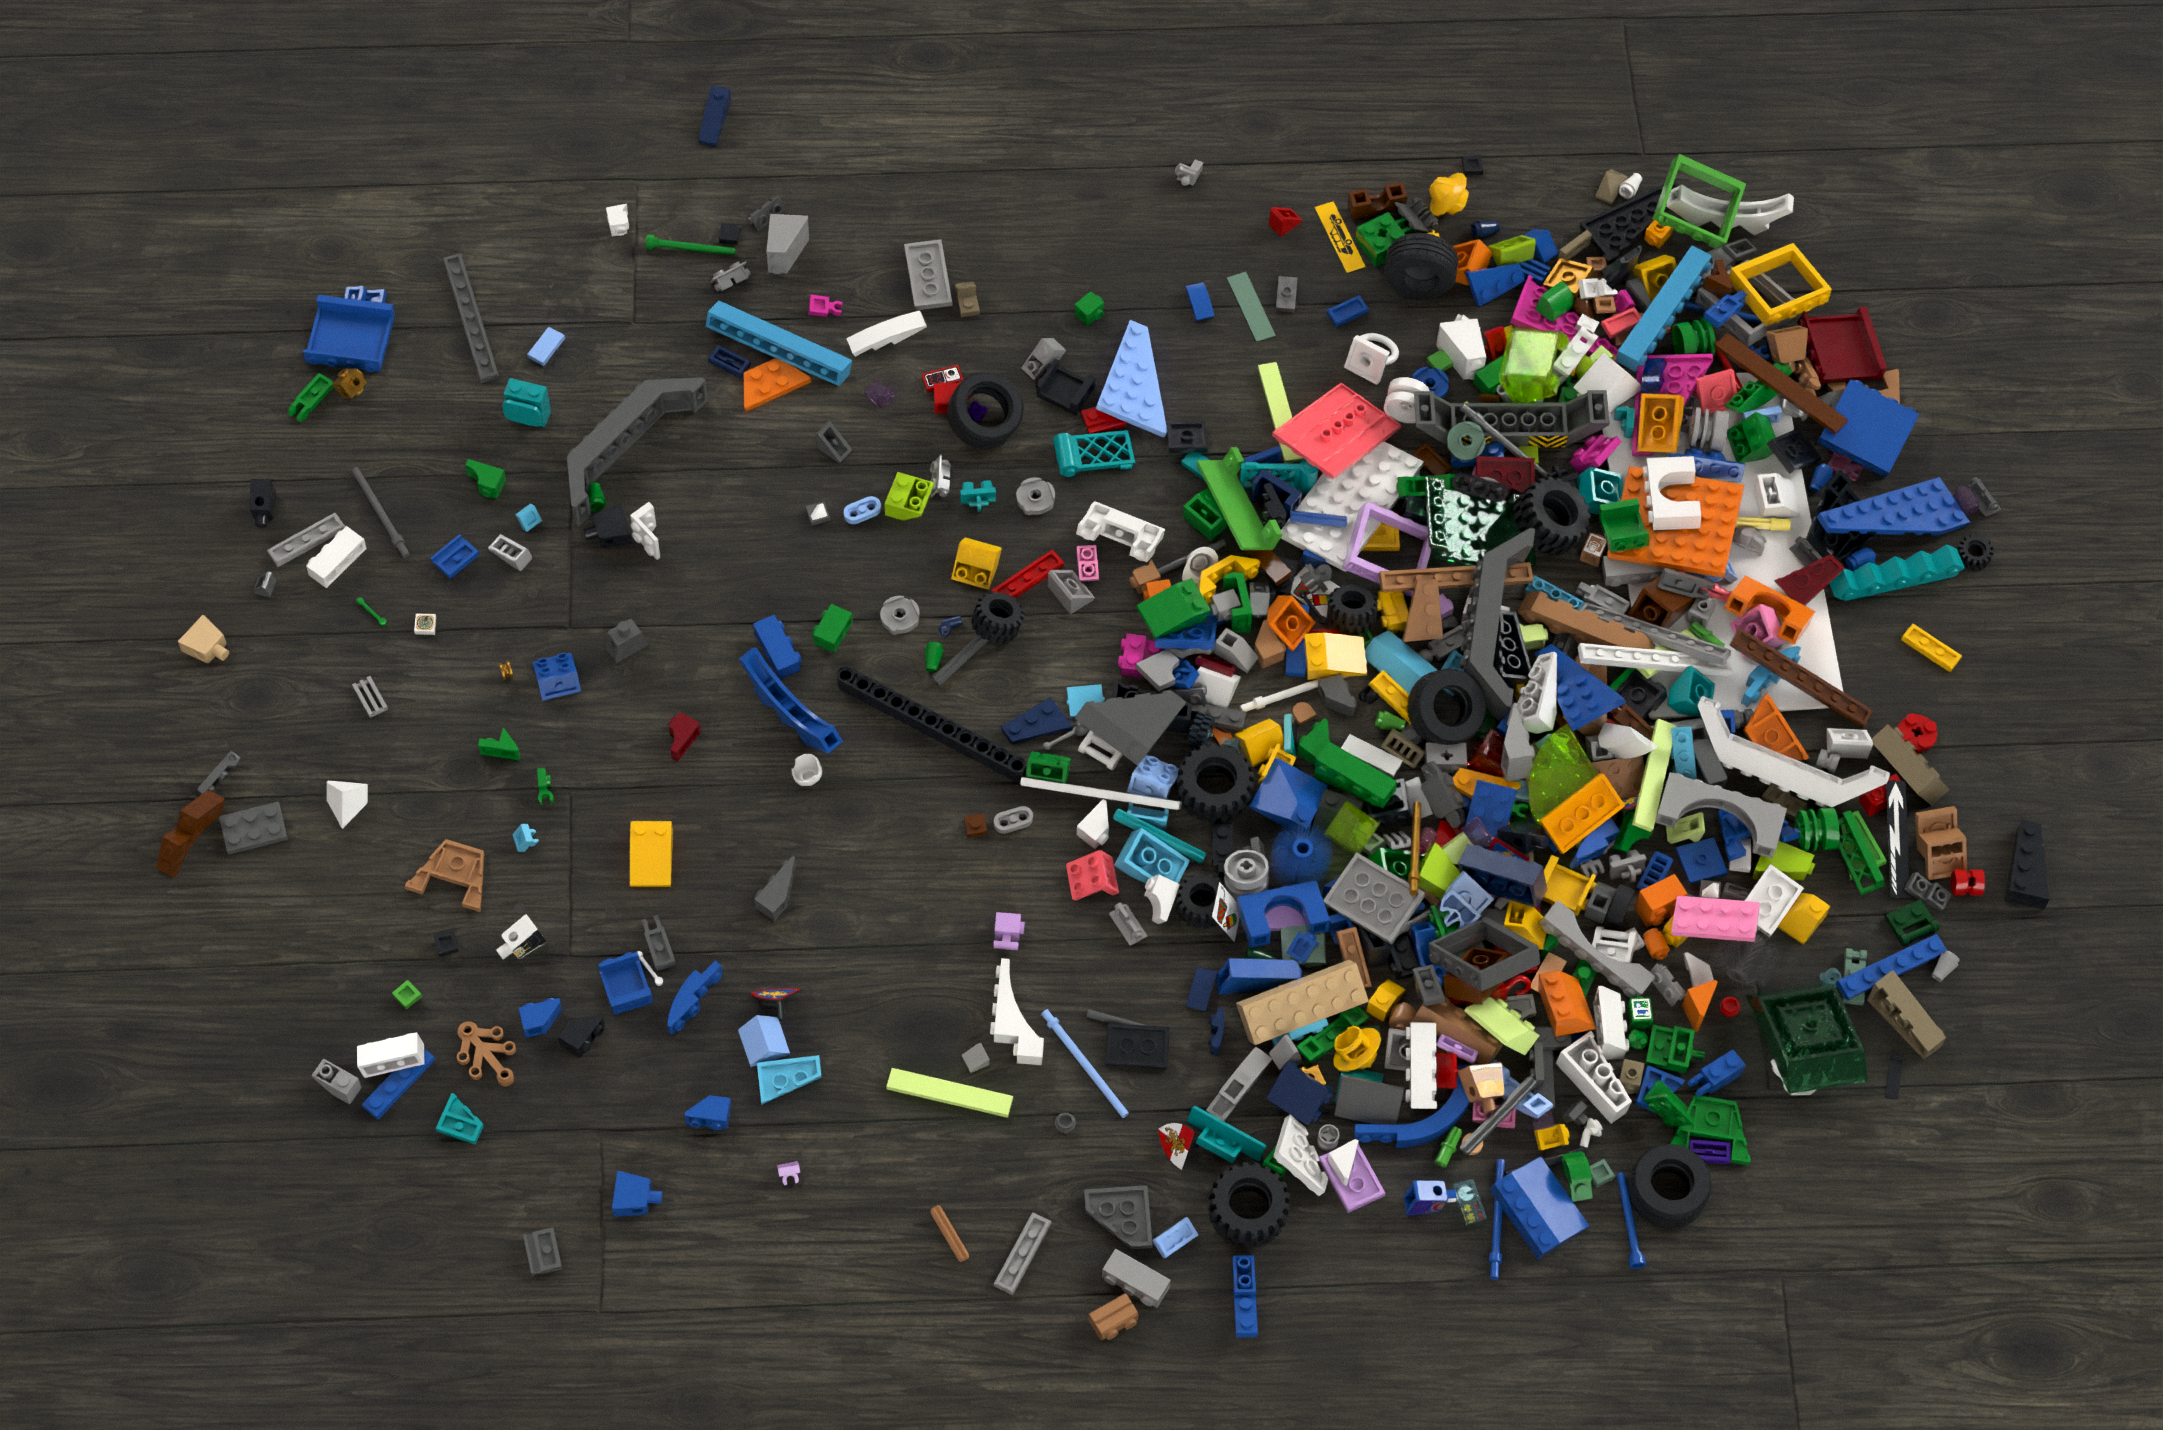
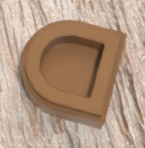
[1292,702,1316,726]

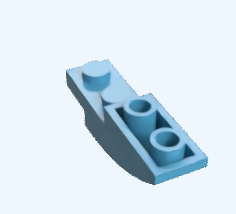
[1741,646,1801,707]

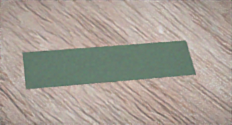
[1227,272,1276,342]

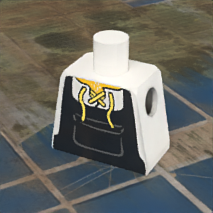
[496,914,547,960]

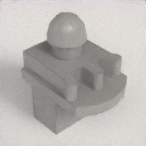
[1175,159,1203,186]

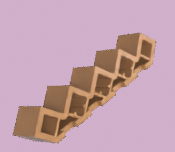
[1518,591,1655,650]

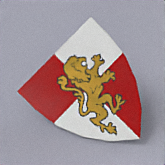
[1158,1123,1200,1170]

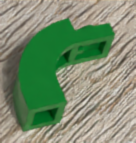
[1396,474,1459,498]

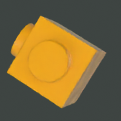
[1644,220,1673,249]

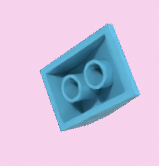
[1114,828,1190,883]

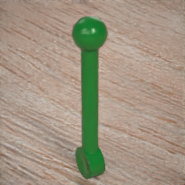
[356,597,387,627]

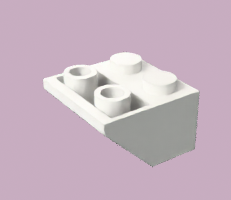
[1754,473,1800,518]

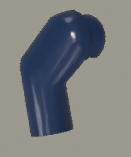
[938,615,963,637]

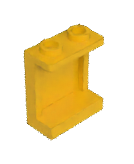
[1542,855,1597,916]

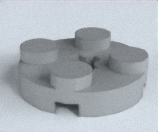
[1016,477,1055,515]
[880,596,920,635]

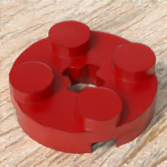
[1898,713,1937,753]

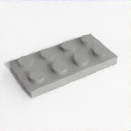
[904,239,952,310]

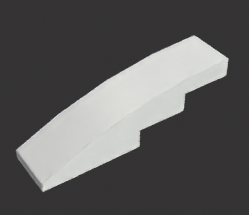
[846,311,927,357]

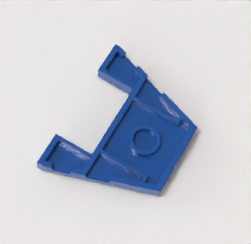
[1718,810,1799,861]

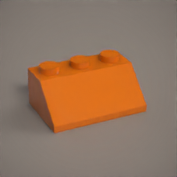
[1538,970,1596,1037]

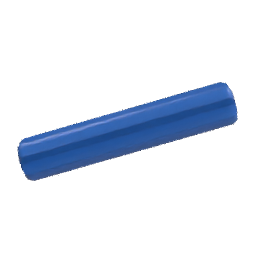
[1290,510,1347,528]

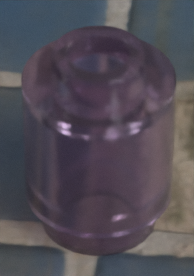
[1953,485,1980,515]

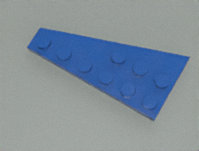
[1534,644,1626,731]

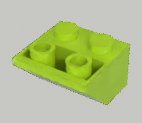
[885,472,934,521]

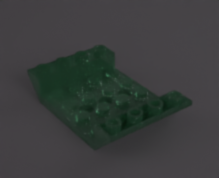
[1425,477,1536,567]

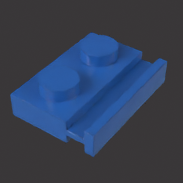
[430,534,479,579]

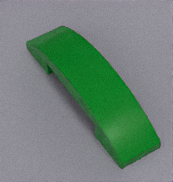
[1296,1006,1369,1063]

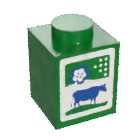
[1627,996,1653,1029]

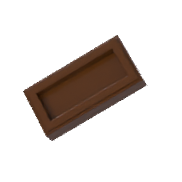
[1412,443,1452,476]

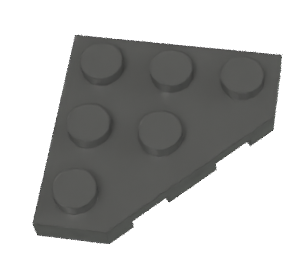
[1084,1185,1153,1249]

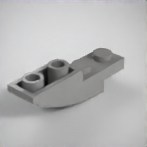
[1206,1047,1273,1121]

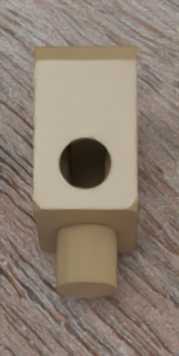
[178,615,229,663]

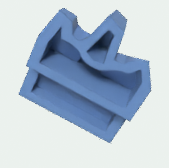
[1440,870,1494,928]

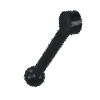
[1299,591,1327,625]

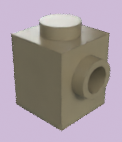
[1619,1059,1645,1094]

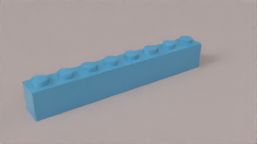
[1616,245,1712,372]
[705,301,852,386]

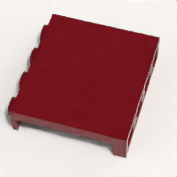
[1797,306,1887,384]

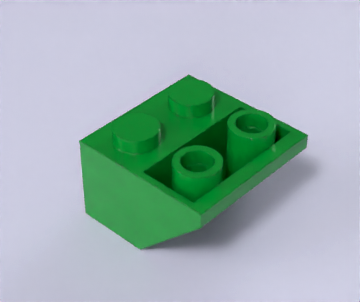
[1727,412,1776,463]

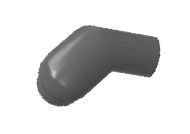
[1441,615,1458,631]

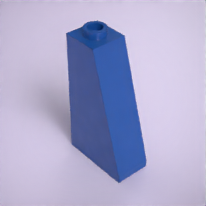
[1216,958,1302,995]

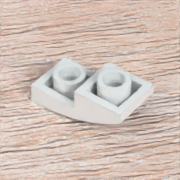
[1729,838,1751,873]

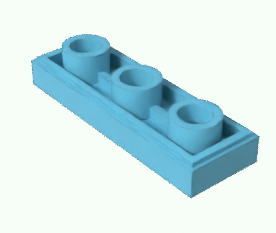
[1524,575,1586,611]

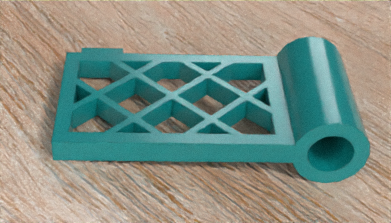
[1053,430,1135,477]
[1240,459,1319,494]

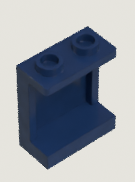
[1250,469,1302,524]
[1266,1061,1333,1125]

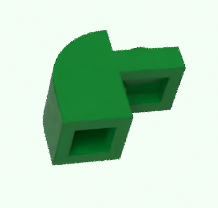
[1561,1151,1593,1202]

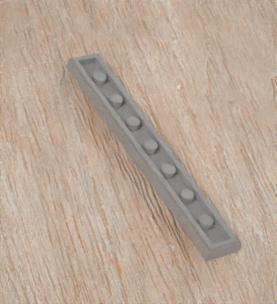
[1579,602,1731,666]

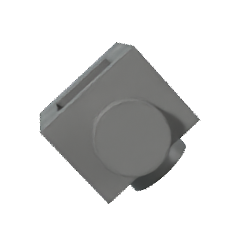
[1686,597,1716,628]

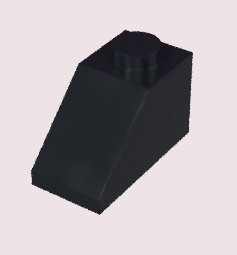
[1356,924,1391,968]

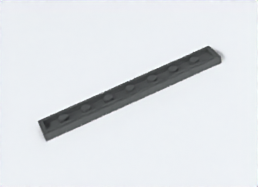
[443,253,499,383]

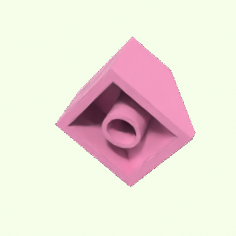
[1730,604,1786,658]

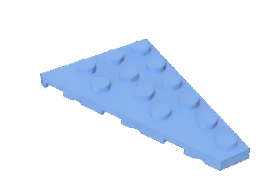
[1095,320,1167,438]

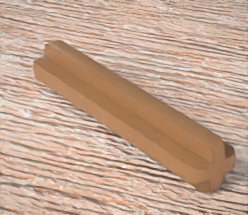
[931,1205,969,1262]

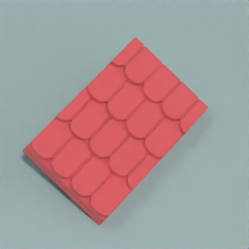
[1272,383,1401,479]

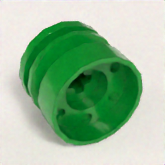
[1672,318,1716,356]
[1795,807,1839,852]

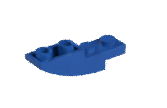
[667,960,723,1035]
[1233,1255,1258,1338]

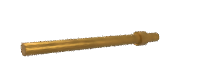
[1408,801,1421,896]

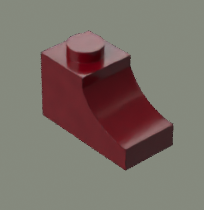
[668,712,701,762]

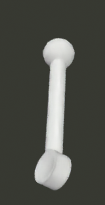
[637,951,663,986]

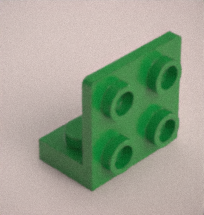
[1643,1080,1695,1127]

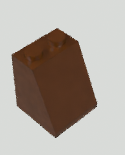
[1628,576,1696,629]

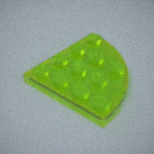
[1528,724,1598,826]

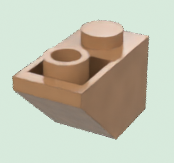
[1254,619,1286,669]

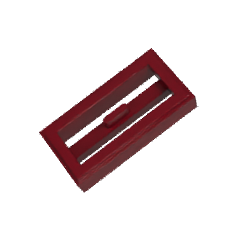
[1195,654,1237,677]

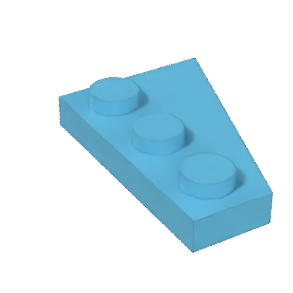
[757,1055,822,1105]

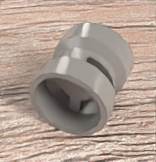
[1815,749,1841,774]
[1317,1124,1339,1152]

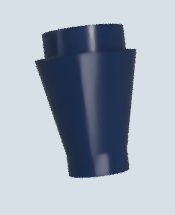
[1471,221,1500,239]

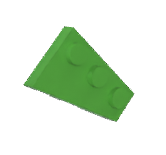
[1840,811,1887,880]

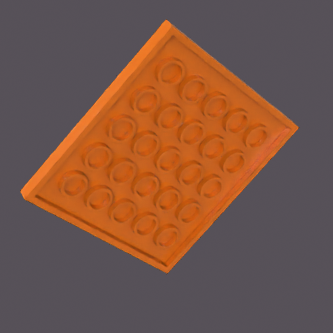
[1607,466,1744,578]

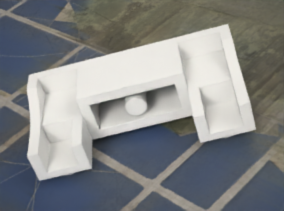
[1076,501,1165,562]

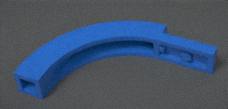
[1353,1064,1479,1148]

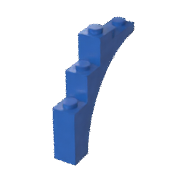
[739,647,843,754]

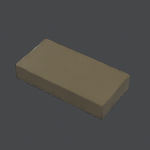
[1558,230,1591,260]

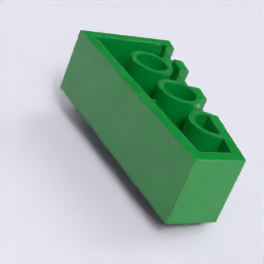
[1314,742,1397,808]

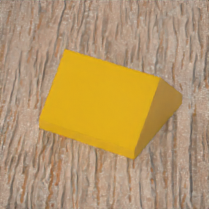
[1234,718,1284,768]

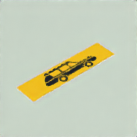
[1315,201,1366,273]

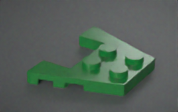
[1670,1095,1751,1165]

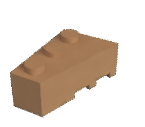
[1402,579,1443,642]

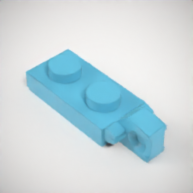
[1271,1018,1328,1047]

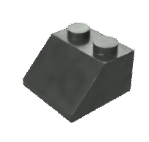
[1311,789,1363,846]

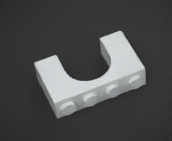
[1643,456,1701,530]

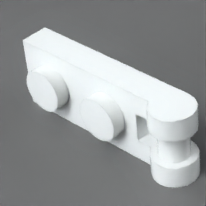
[1552,326,1598,378]

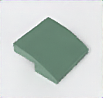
[1280,925,1327,968]

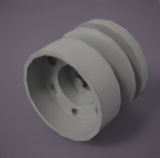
[1688,407,1729,452]

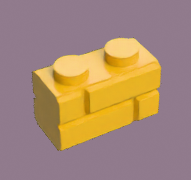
[1377,591,1409,633]

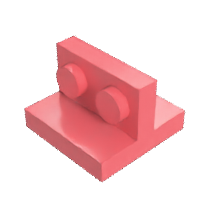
[1692,369,1737,416]

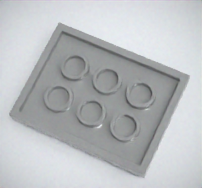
[1323,852,1425,945]

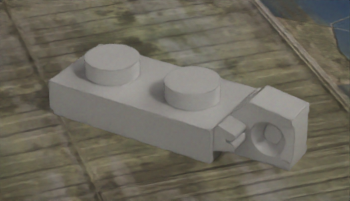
[1576,581,1631,615]

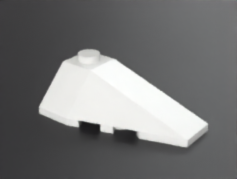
[1507,652,1557,734]

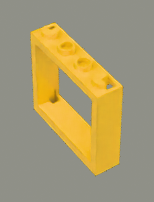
[1729,243,1832,327]

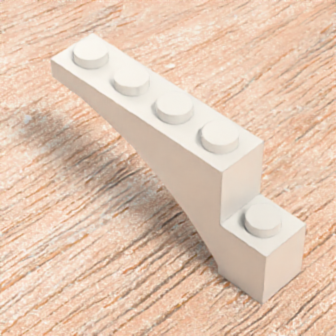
[990,958,1044,1065]

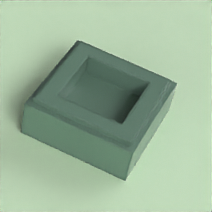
[1590,1159,1615,1188]

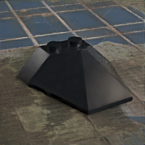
[1806,469,1880,561]

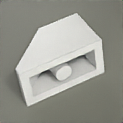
[1077,799,1109,849]

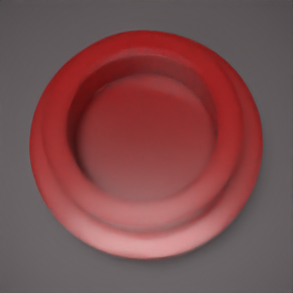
[1719,997,1740,1017]

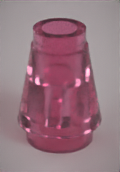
[1419,827,1437,854]

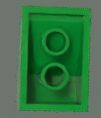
[1136,578,1211,639]
[1367,848,1426,882]

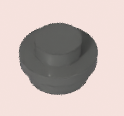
[1055,1113,1076,1133]

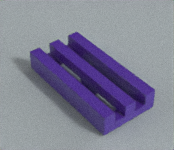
[1688,1139,1731,1164]

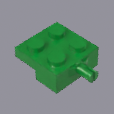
[1645,1025,1705,1074]

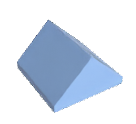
[738,1015,790,1067]

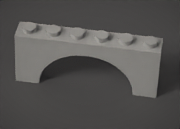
[1655,772,1787,859]

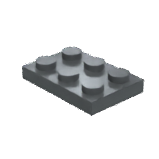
[219,801,288,855]

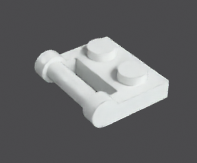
[1078,730,1123,770]
[1592,926,1638,963]

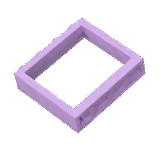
[1342,502,1436,598]

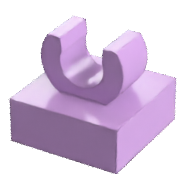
[777,1161,800,1185]

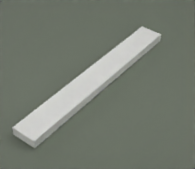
[1578,643,1732,676]
[1020,777,1182,810]

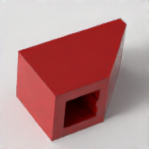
[934,382,972,413]

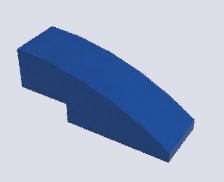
[1569,818,1620,869]

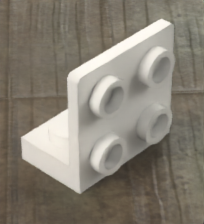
[630,502,660,560]

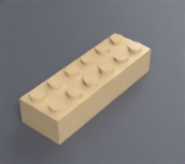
[1236,960,1369,1045]

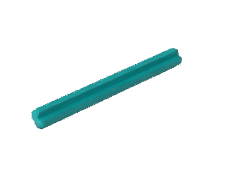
[1113,809,1206,863]

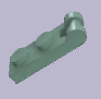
[1842,948,1867,1005]

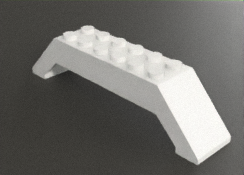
[1698,696,1890,808]

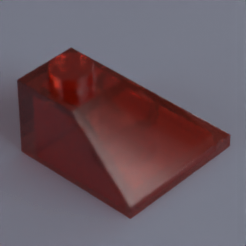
[1467,728,1505,778]

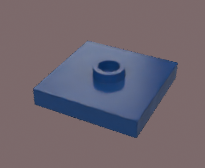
[1675,837,1728,885]

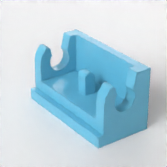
[1127,802,1169,832]

